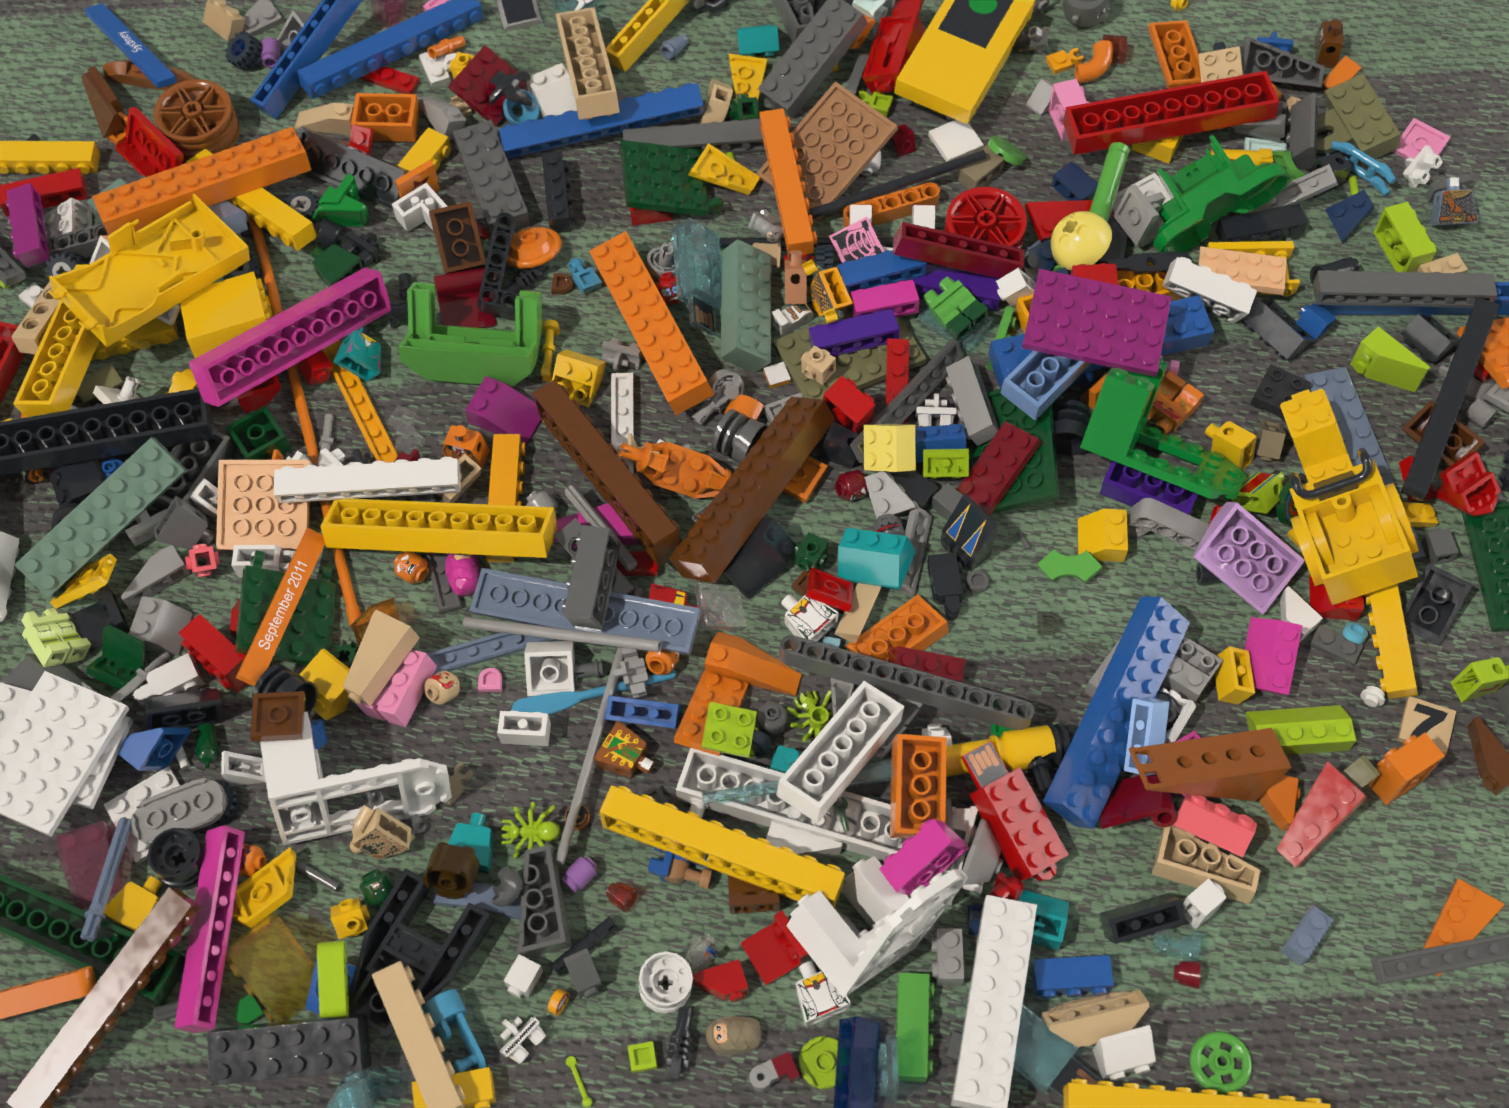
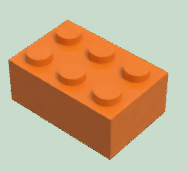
[351,93,420,142]
[1370,733,1445,805]

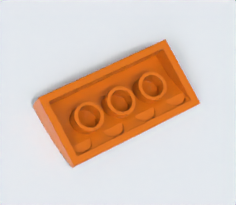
[846,594,949,678]

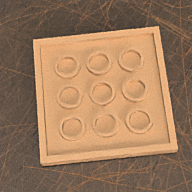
[216,460,311,550]

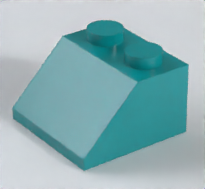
[735,24,779,57]

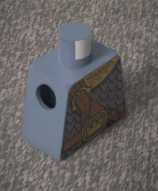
[1430,177,1478,227]

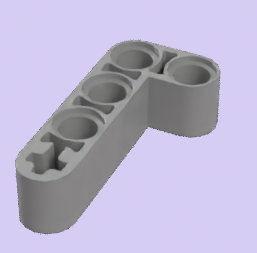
[1127,498,1209,551]

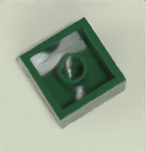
[226,405,292,460]

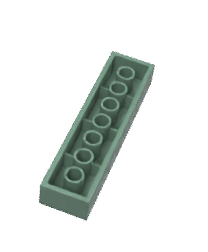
[14,437,188,598]

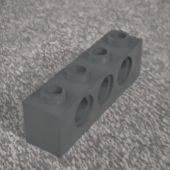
[554,518,635,595]

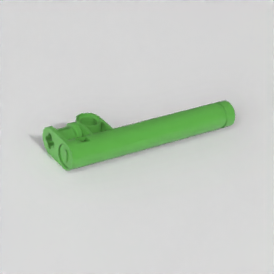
[1053,142,1130,275]

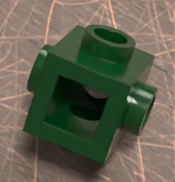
[729,94,759,121]
[793,532,829,571]

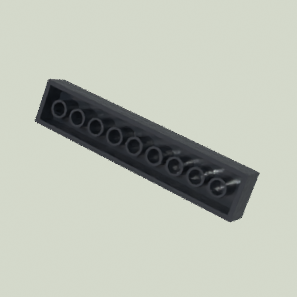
[0,388,214,476]

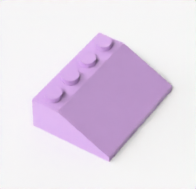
[1193,502,1305,615]

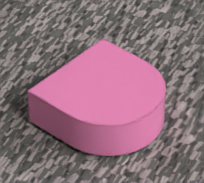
[478,668,503,692]

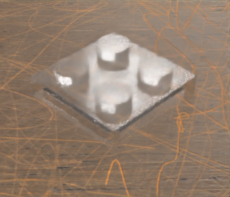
[694,583,747,631]

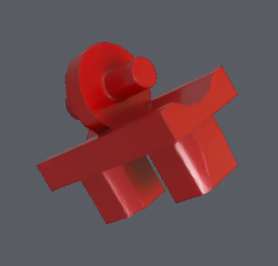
[990,872,1024,901]

